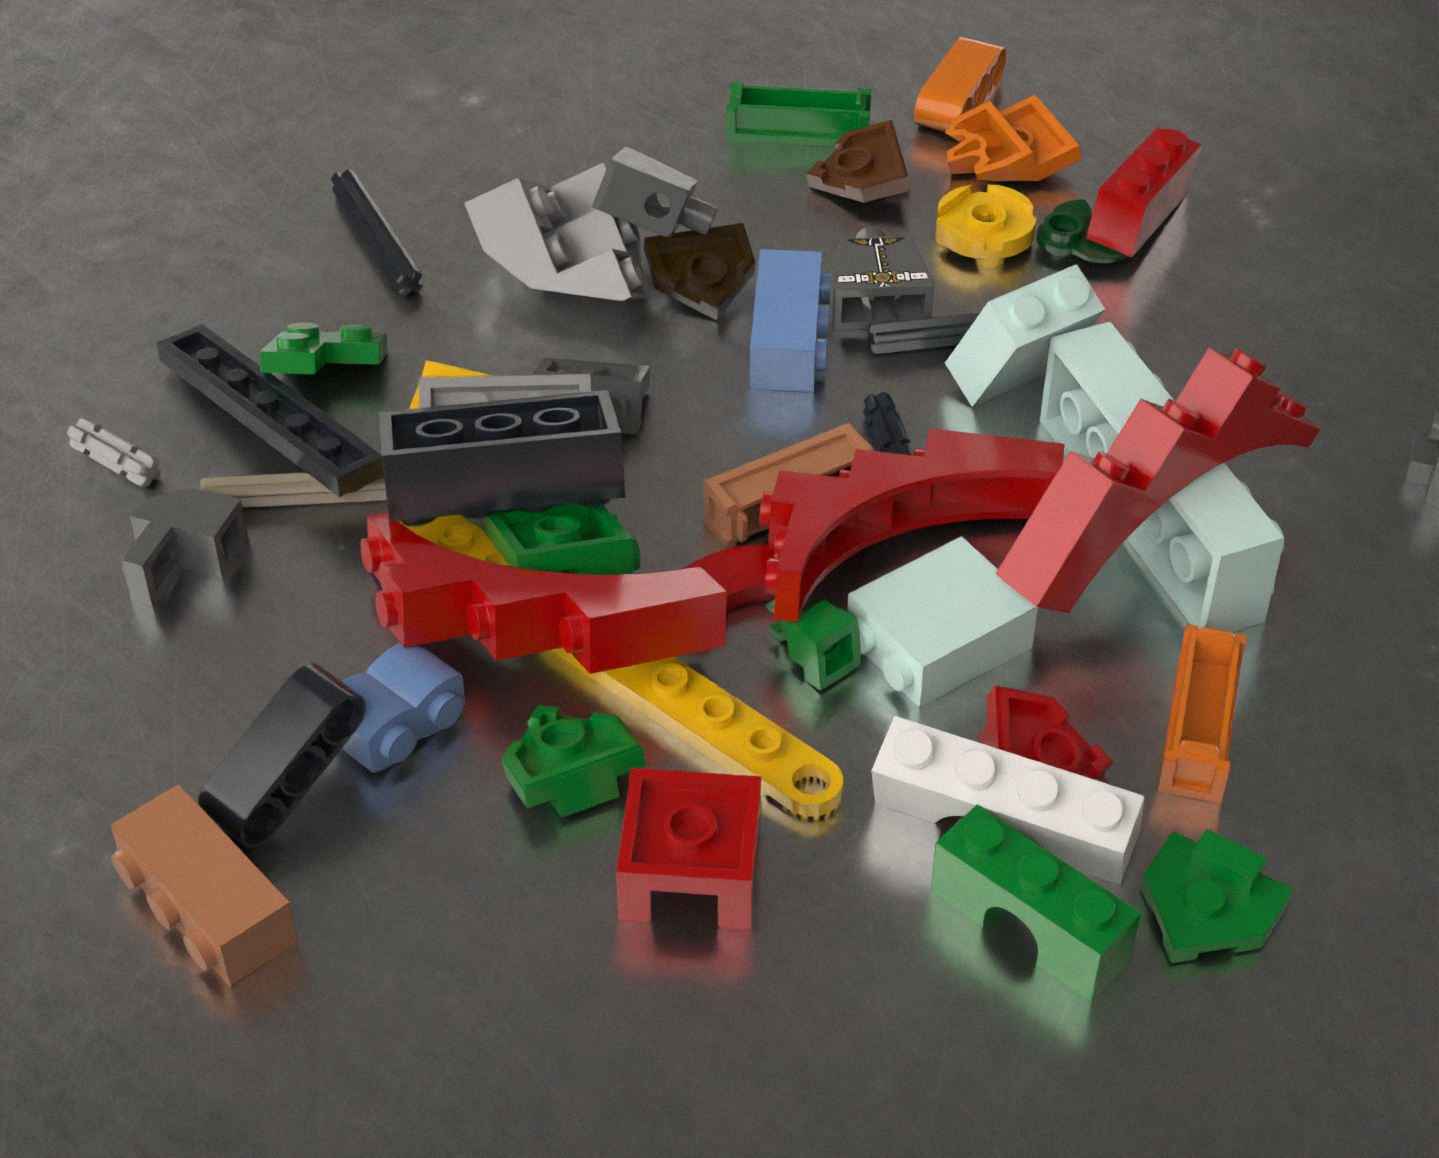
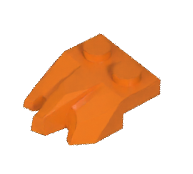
[945,94,1082,181]

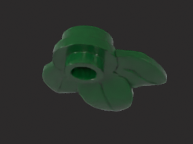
[1036,199,1127,263]

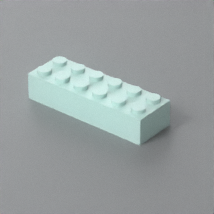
[1040,322,1285,632]

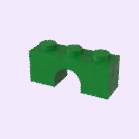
[930,804,1141,1003]

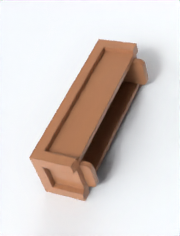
[703,423,873,549]

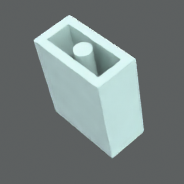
[945,264,1105,407]
[847,536,1038,709]

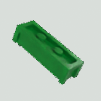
[726,82,872,147]

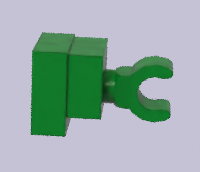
[766,599,861,691]

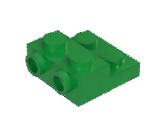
[484,503,641,575]

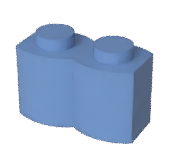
[342,643,466,772]

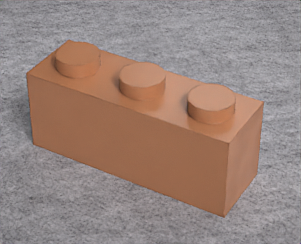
[110,784,298,987]

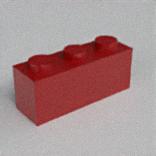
[1086,127,1202,257]

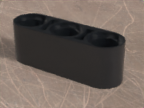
[198,663,366,848]

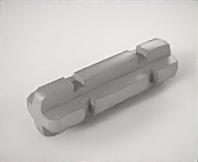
[67,418,161,487]

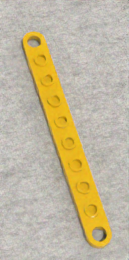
[399,515,843,820]

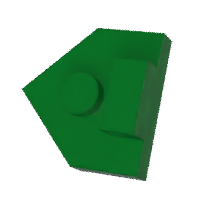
[501,705,646,818]
[1141,829,1294,963]

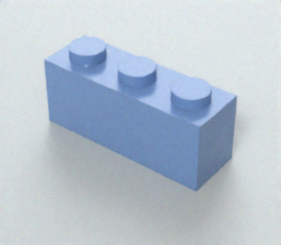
[750,249,831,392]

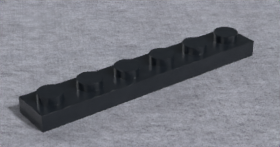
[156,324,384,497]

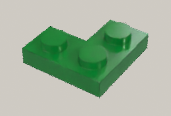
[260,323,388,374]

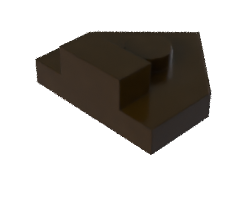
[644,223,756,320]

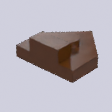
[806,120,912,203]

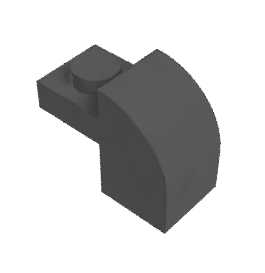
[121,489,249,607]

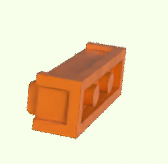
[1158,624,1247,804]

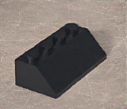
[379,390,626,525]

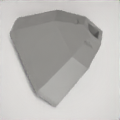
[464,162,646,303]

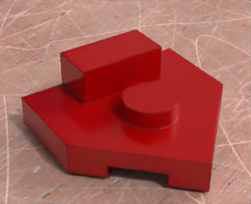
[978,685,1115,780]

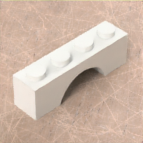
[871,716,1144,885]

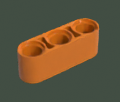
[914,37,1007,132]

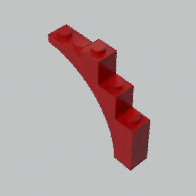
[996,348,1321,614]
[759,428,1065,622]
[361,512,727,674]

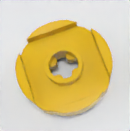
[935,184,1036,268]

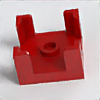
[616,768,762,930]

